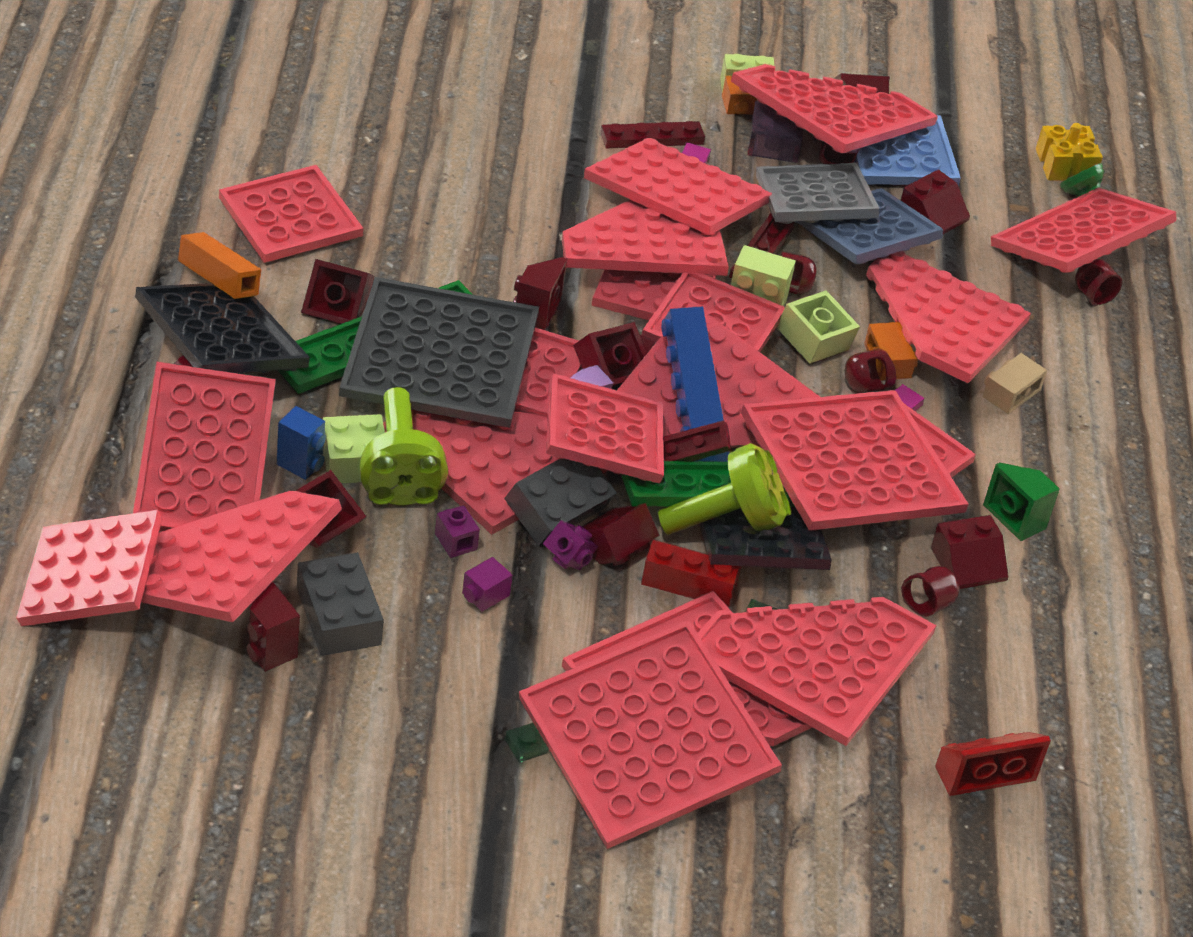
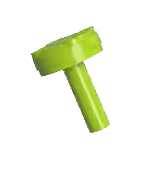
[360,387,448,505]
[658,443,791,535]

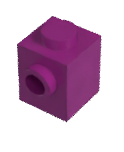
[435,505,480,558]
[462,557,513,612]

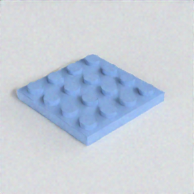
[854,115,961,186]

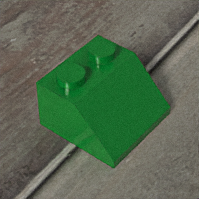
[983,462,1060,541]

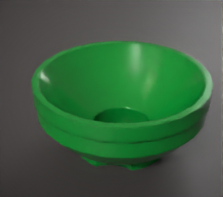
[1060,163,1105,197]

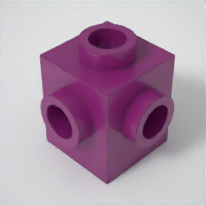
[543,520,598,570]

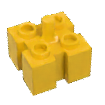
[1036,123,1103,181]

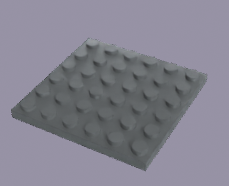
[339,277,539,428]

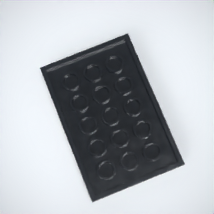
[135,283,310,374]

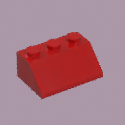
[641,540,742,608]
[935,732,1051,796]

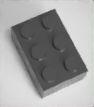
[504,459,617,546]
[297,552,384,656]

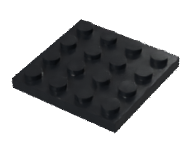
[699,507,832,570]

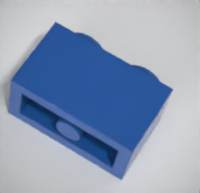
[276,406,326,480]

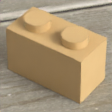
[982,353,1047,414]

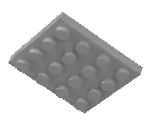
[756,163,879,224]

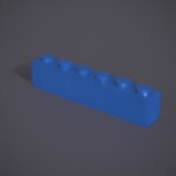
[661,306,730,462]

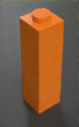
[178,232,262,299]

